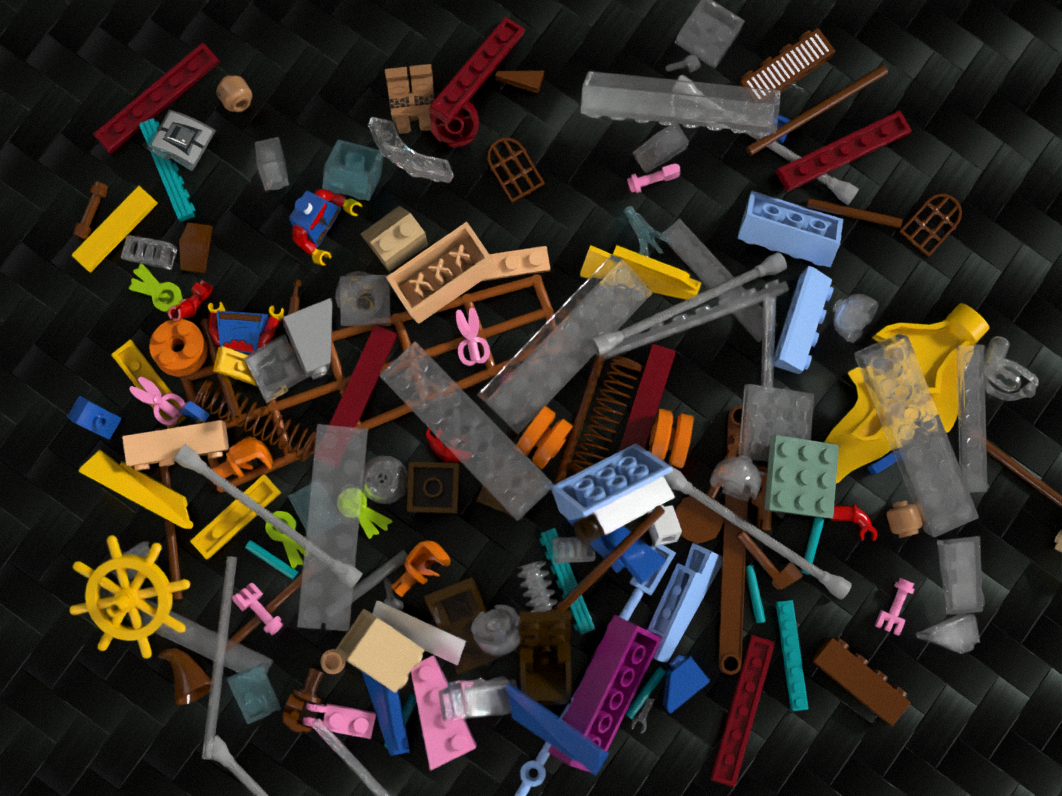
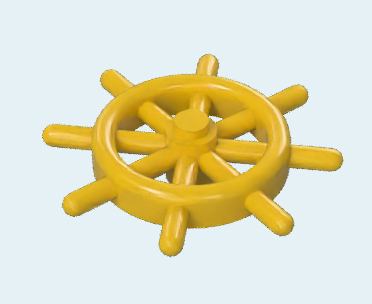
[69,536,190,658]

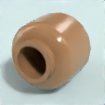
[216,76,252,112]
[887,500,923,538]

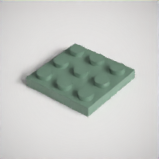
[764,435,839,519]

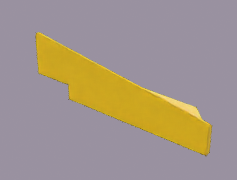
[580,245,701,300]
[79,450,193,529]

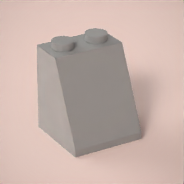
[283,299,332,379]

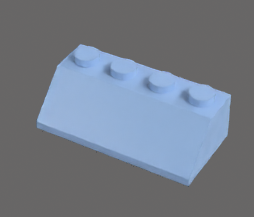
[738,191,843,267]
[772,266,833,374]

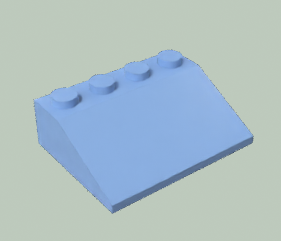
[551,443,672,520]

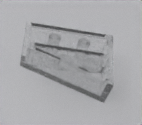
[937,536,985,615]
[438,677,517,721]

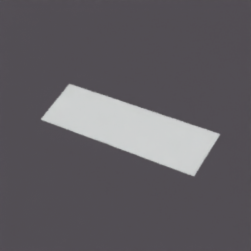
[373,600,466,665]

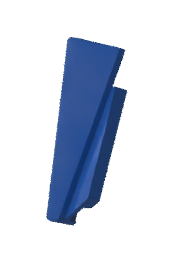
[566,517,666,585]
[361,670,410,755]
[505,684,609,775]

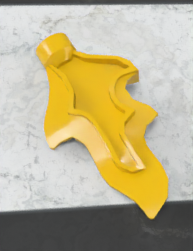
[824,303,989,483]

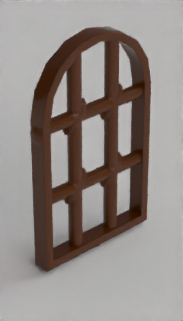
[488,138,545,203]
[900,194,962,257]

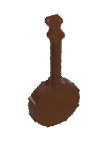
[675,433,747,544]

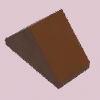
[179,223,213,273]

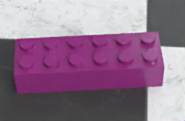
[548,615,662,772]

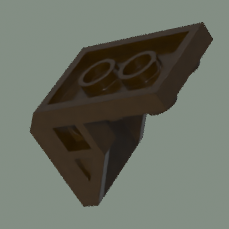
[424,577,504,675]
[519,611,572,705]

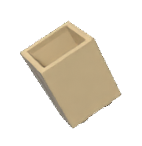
[361,206,428,273]
[335,609,424,693]

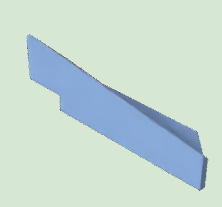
[647,543,722,663]

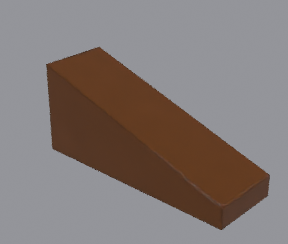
[495,71,544,93]

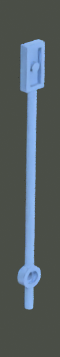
[514,544,676,796]

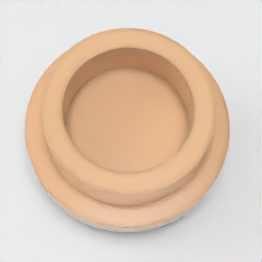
[321,649,346,674]

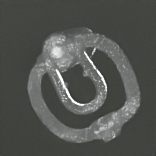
[980,336,1039,401]

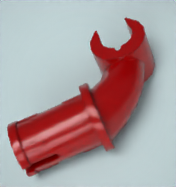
[168,280,212,321]
[426,427,470,465]
[830,504,877,541]

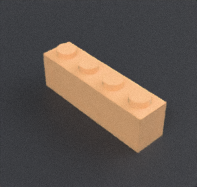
[122,420,230,471]

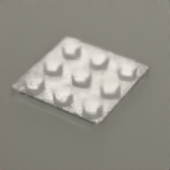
[738,384,814,462]

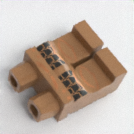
[385,64,434,134]

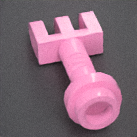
[627,164,680,193]
[875,578,914,636]
[232,583,283,635]

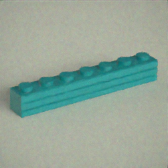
[139,118,196,222]
[539,528,595,635]
[775,600,808,711]

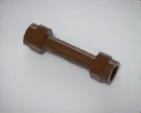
[73,181,108,240]

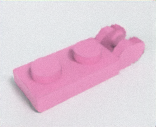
[302,702,376,739]

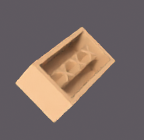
[386,222,499,324]

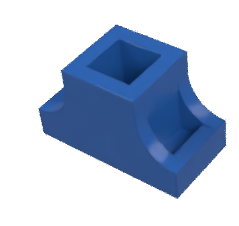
[67,396,122,440]

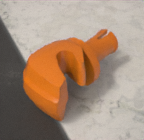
[212,437,273,485]
[391,541,451,597]

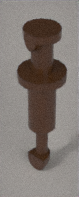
[285,280,302,337]

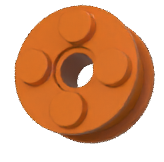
[149,319,208,377]

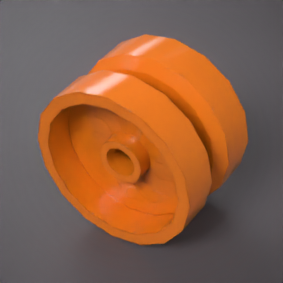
[514,406,573,470]
[649,409,694,469]

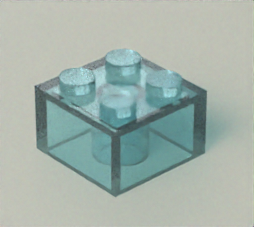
[322,140,385,201]

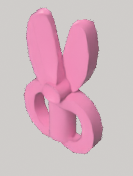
[456,308,490,366]
[129,377,185,426]

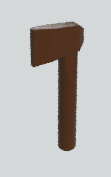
[737,531,803,590]

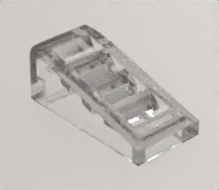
[121,235,177,270]
[553,537,595,563]

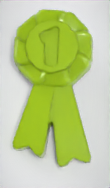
[129,263,183,312]
[337,488,392,539]
[265,511,309,569]

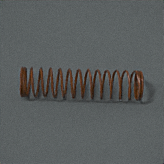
[569,355,642,473]
[195,378,318,461]

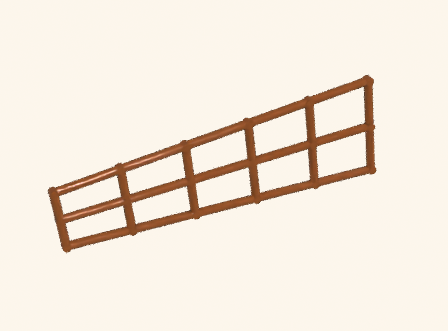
[180,274,564,492]

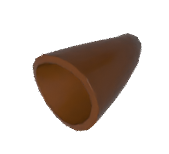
[158,648,214,705]

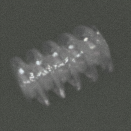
[517,561,557,612]

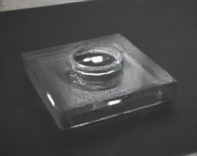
[340,275,391,326]

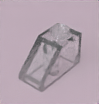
[633,122,689,173]
[255,137,289,191]

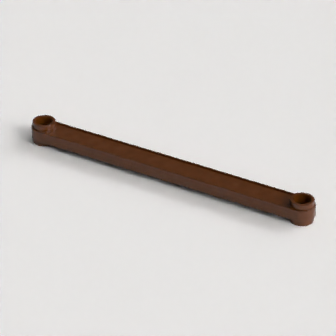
[718,406,751,675]

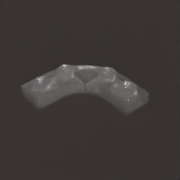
[368,117,454,183]

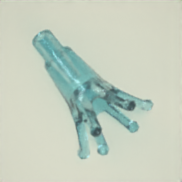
[624,206,671,257]

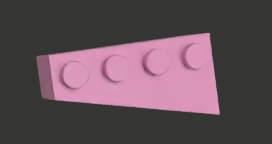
[411,655,477,770]

